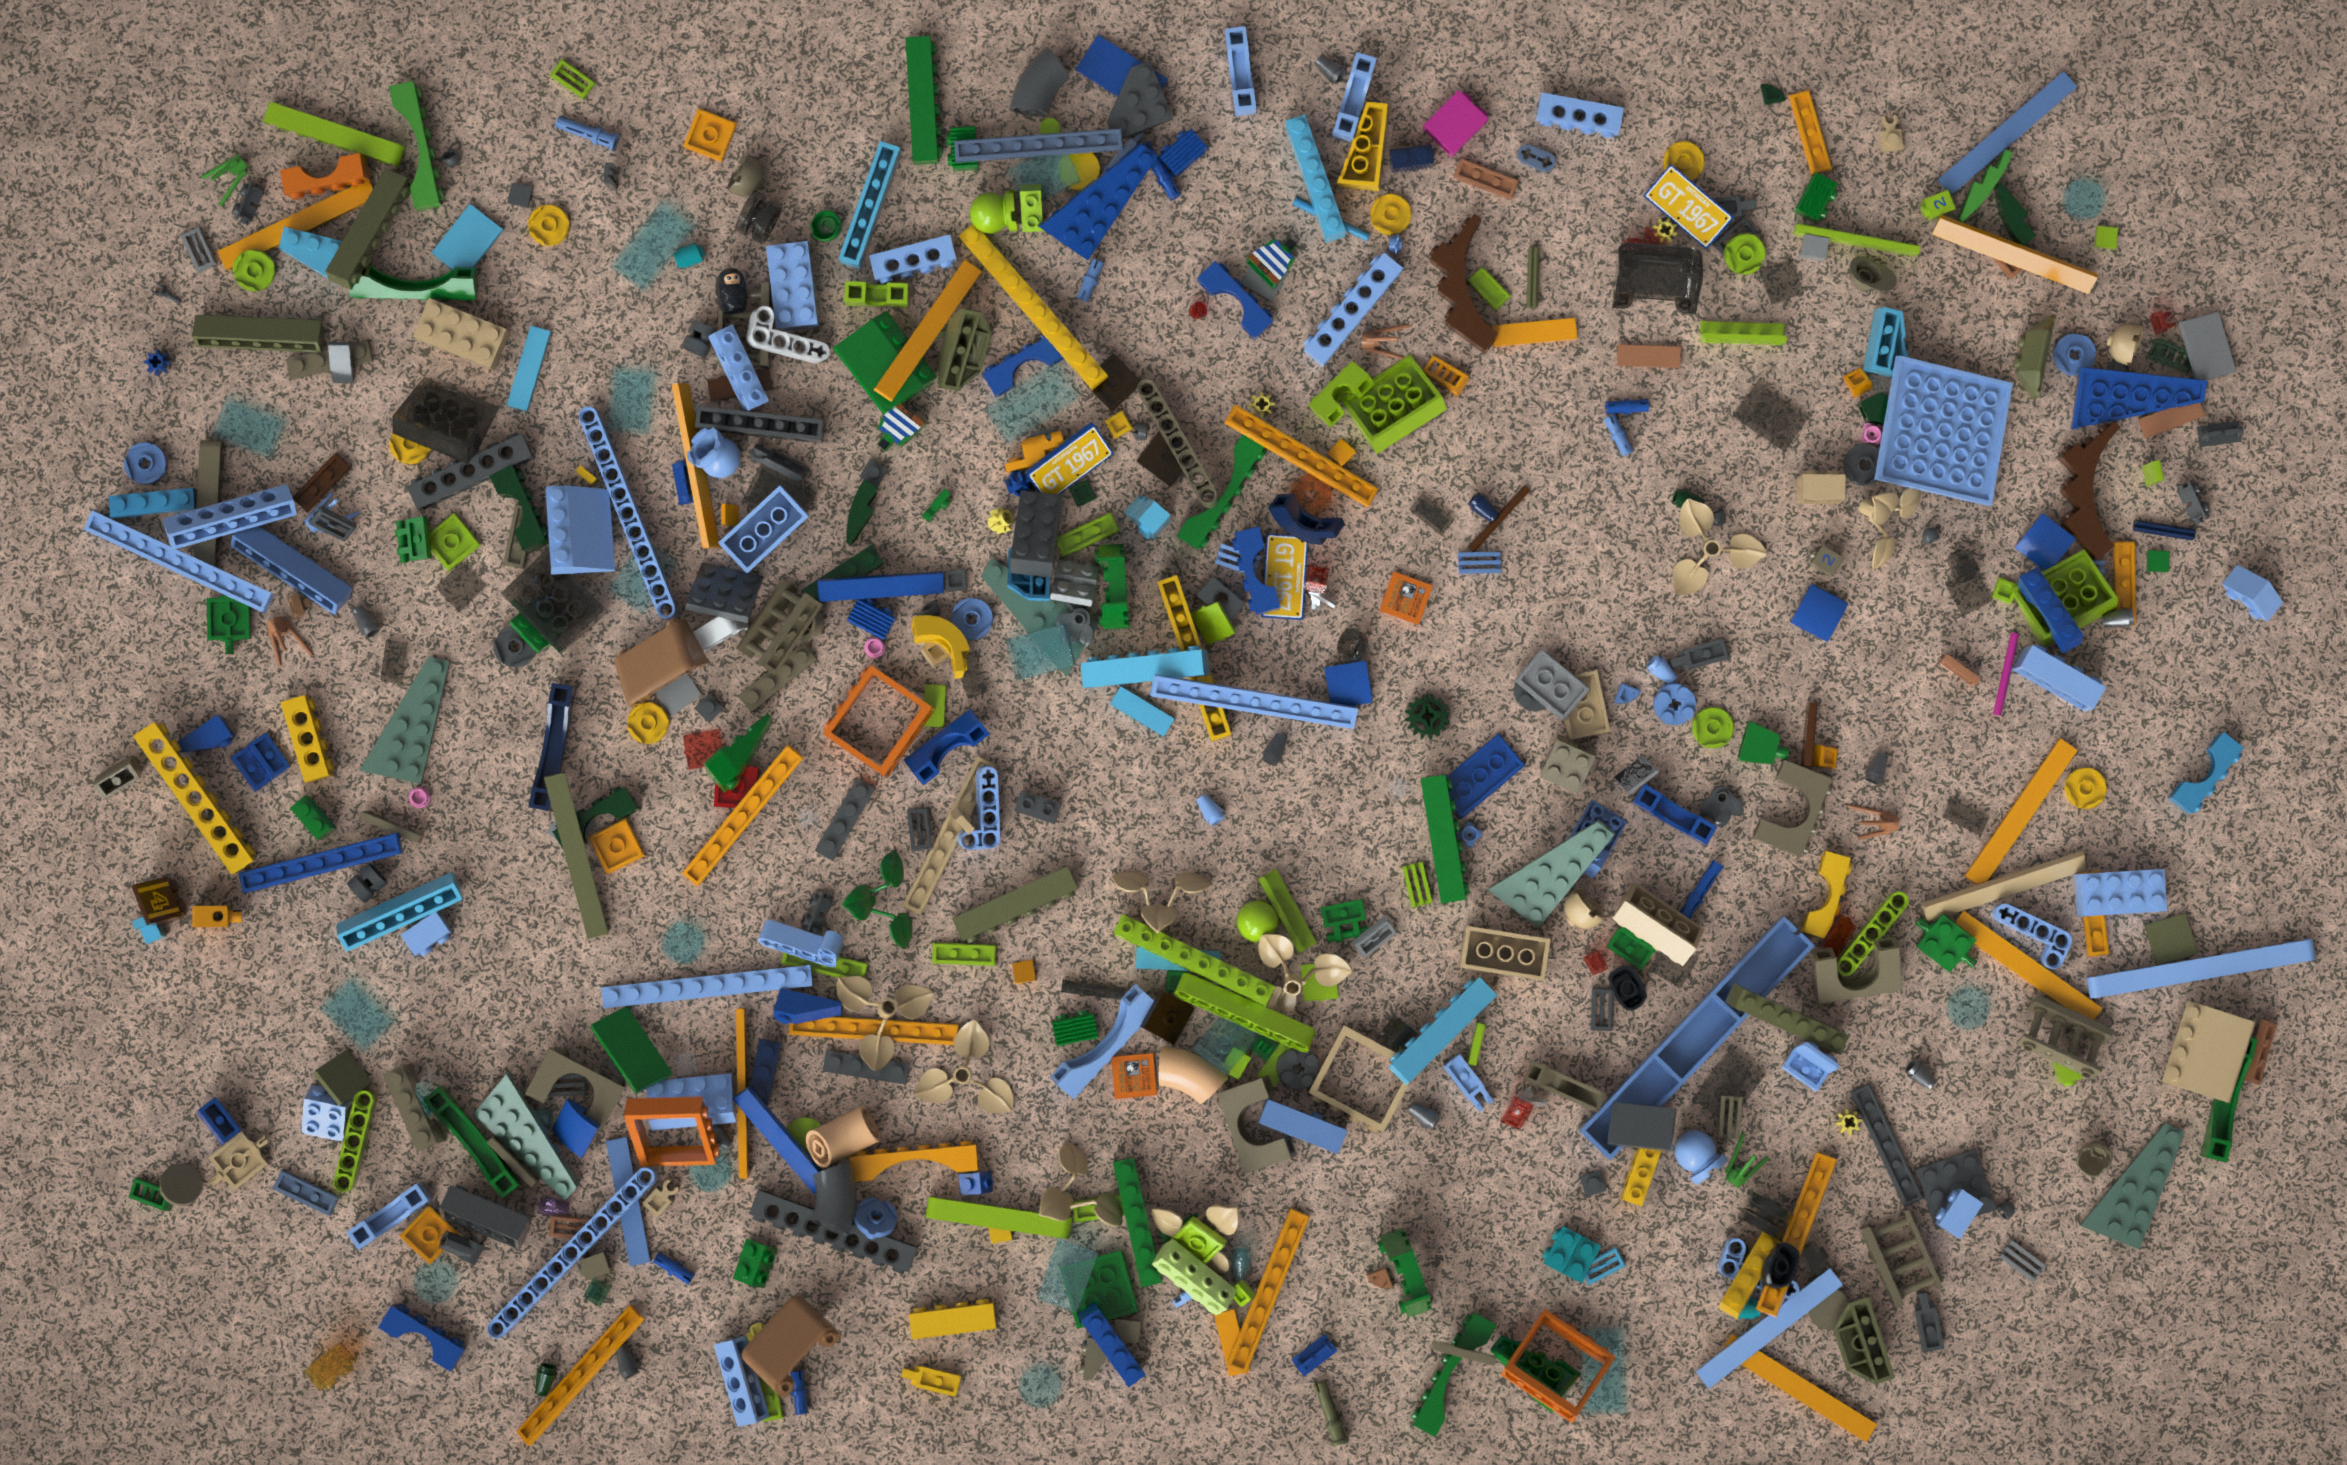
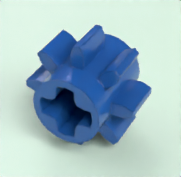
[144,349,172,377]
[1005,470,1032,496]

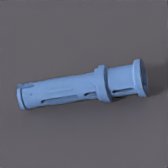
[555,115,620,151]

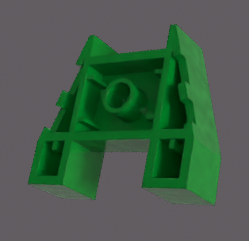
[1095,544,1129,631]
[1377,1227,1432,1318]

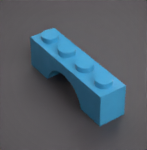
[109,488,197,519]
[2167,732,2244,814]

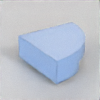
[1172,1291,1192,1308]

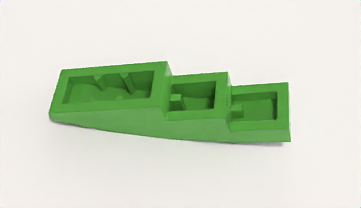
[1957,149,2013,222]

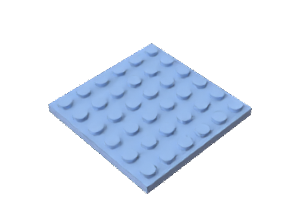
[1874,355,2013,506]

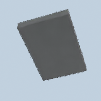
[1607,1102,1677,1152]

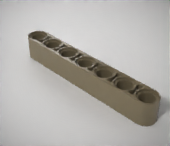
[1137,379,1219,508]
[193,440,225,584]

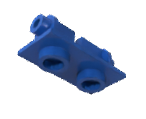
[672,460,694,505]
[1291,1334,1338,1376]

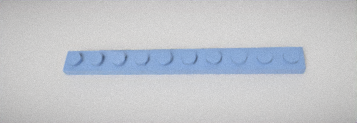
[83,510,274,613]
[1150,674,1358,729]
[601,965,813,1008]

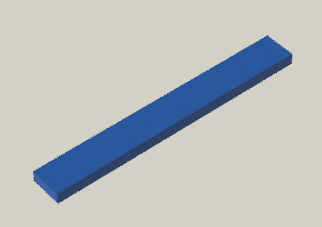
[238,833,404,893]

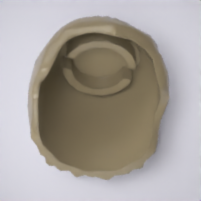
[2076,1141,2113,1177]

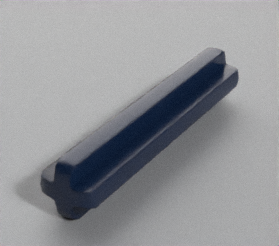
[2133,520,2196,540]

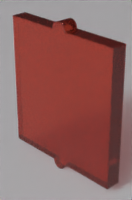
[683,729,724,770]
[1820,913,1857,958]

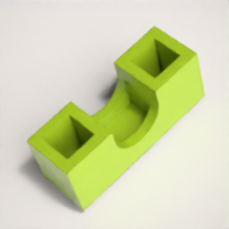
[844,281,910,308]
[1308,361,1375,428]

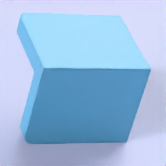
[132,917,166,944]

